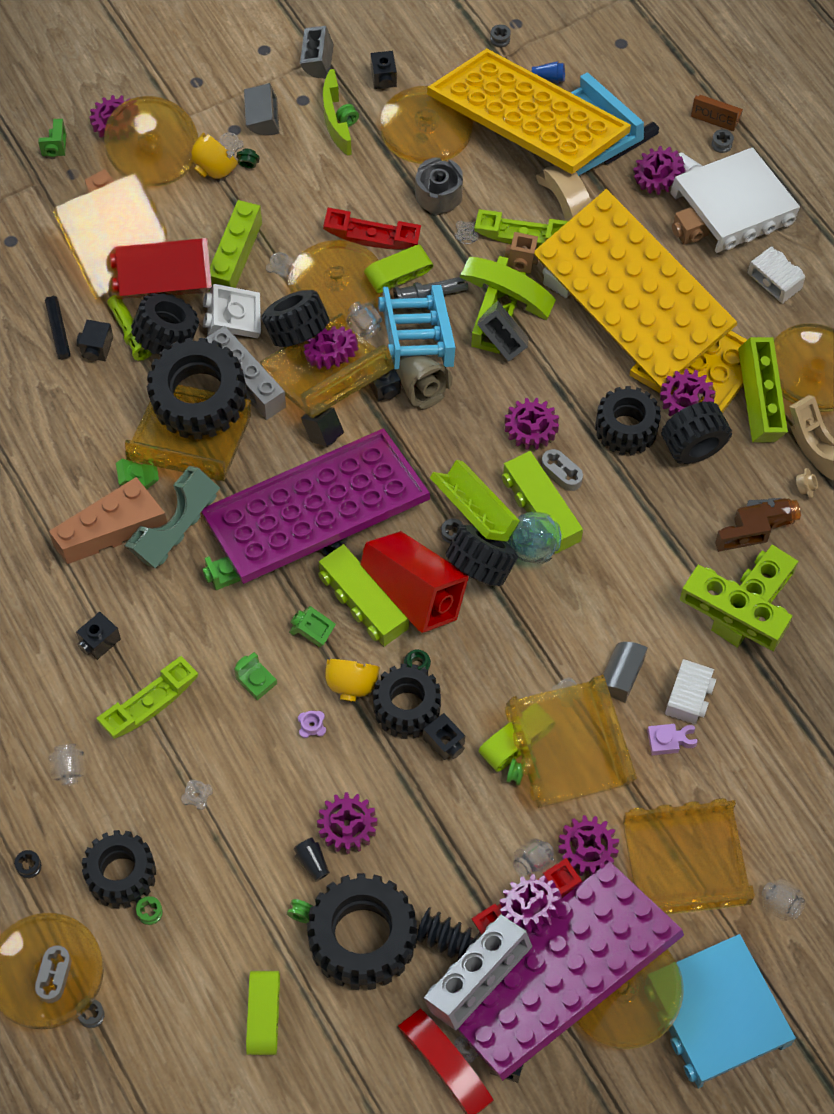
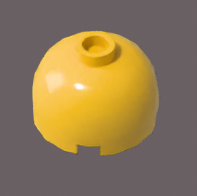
[191,132,238,179]
[325,659,380,702]

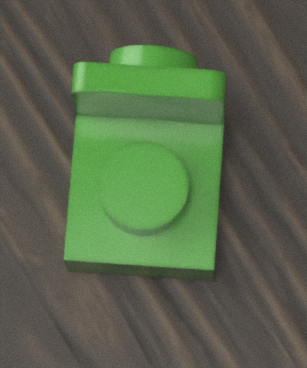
[38,119,67,157]
[116,458,159,489]
[202,556,241,590]
[289,606,336,647]
[234,652,277,700]

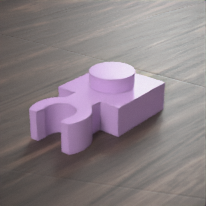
[647,724,697,756]

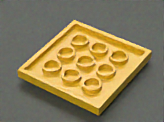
[629,331,747,413]

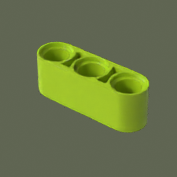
[364,245,434,293]
[478,703,555,772]
[246,971,280,1055]

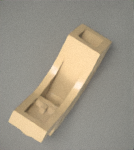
[536,165,591,221]
[789,395,834,480]

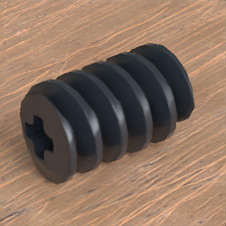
[417,907,481,960]

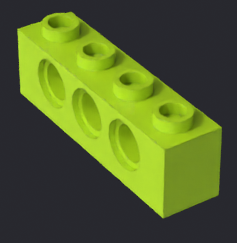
[711,545,799,648]
[680,564,793,652]

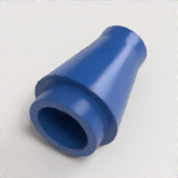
[532,61,565,84]

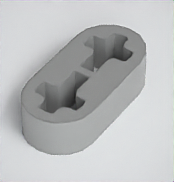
[541,449,583,491]
[35,946,71,1003]

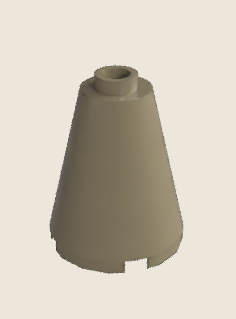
[389,344,453,409]

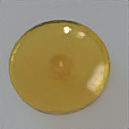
[380,86,473,164]
[104,96,198,186]
[288,240,383,325]
[774,324,834,412]
[0,913,104,1030]
[577,949,684,1049]

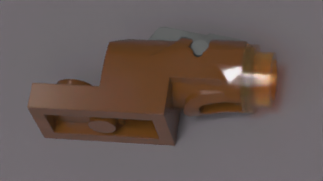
[715,498,801,552]

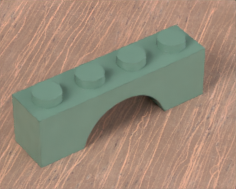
[124,466,220,568]

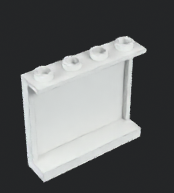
[670,147,800,253]

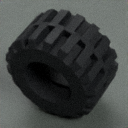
[261,290,330,347]
[131,293,199,354]
[595,386,661,455]
[661,401,732,464]
[445,525,518,586]
[373,664,441,739]
[82,830,156,909]

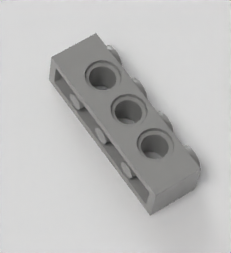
[206,326,286,420]
[424,915,532,1031]

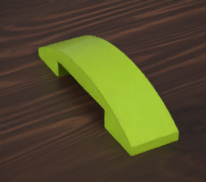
[323,69,352,156]
[474,209,568,247]
[460,257,556,320]
[96,656,198,739]

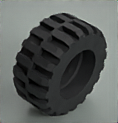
[147,338,247,439]
[307,873,417,990]

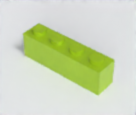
[209,200,262,291]
[738,337,788,443]
[502,451,583,554]
[318,544,409,647]

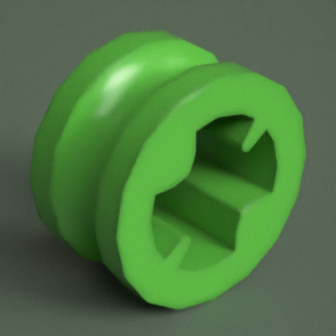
[336,104,359,127]
[506,758,526,785]
[136,896,163,925]
[287,899,312,923]

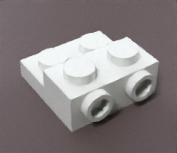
[203,284,261,338]

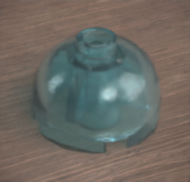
[508,512,562,564]

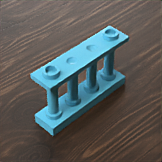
[378,285,456,369]

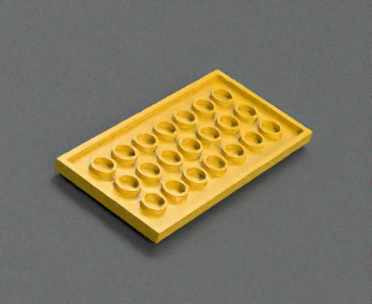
[427,48,631,174]
[534,189,737,389]

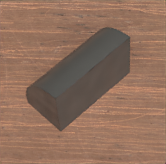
[300,26,334,79]
[244,83,280,135]
[478,301,529,362]
[596,642,648,703]

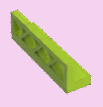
[471,256,526,354]
[430,460,520,542]

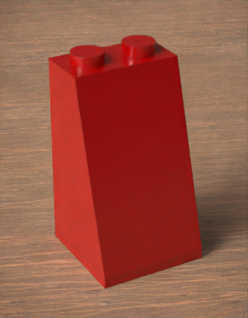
[109,238,212,299]
[360,531,469,633]

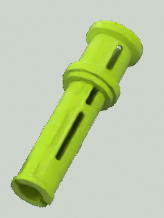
[107,295,152,361]

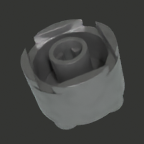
[415,158,463,215]

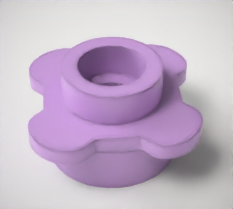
[298,711,326,738]

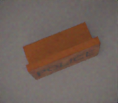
[691,95,743,131]

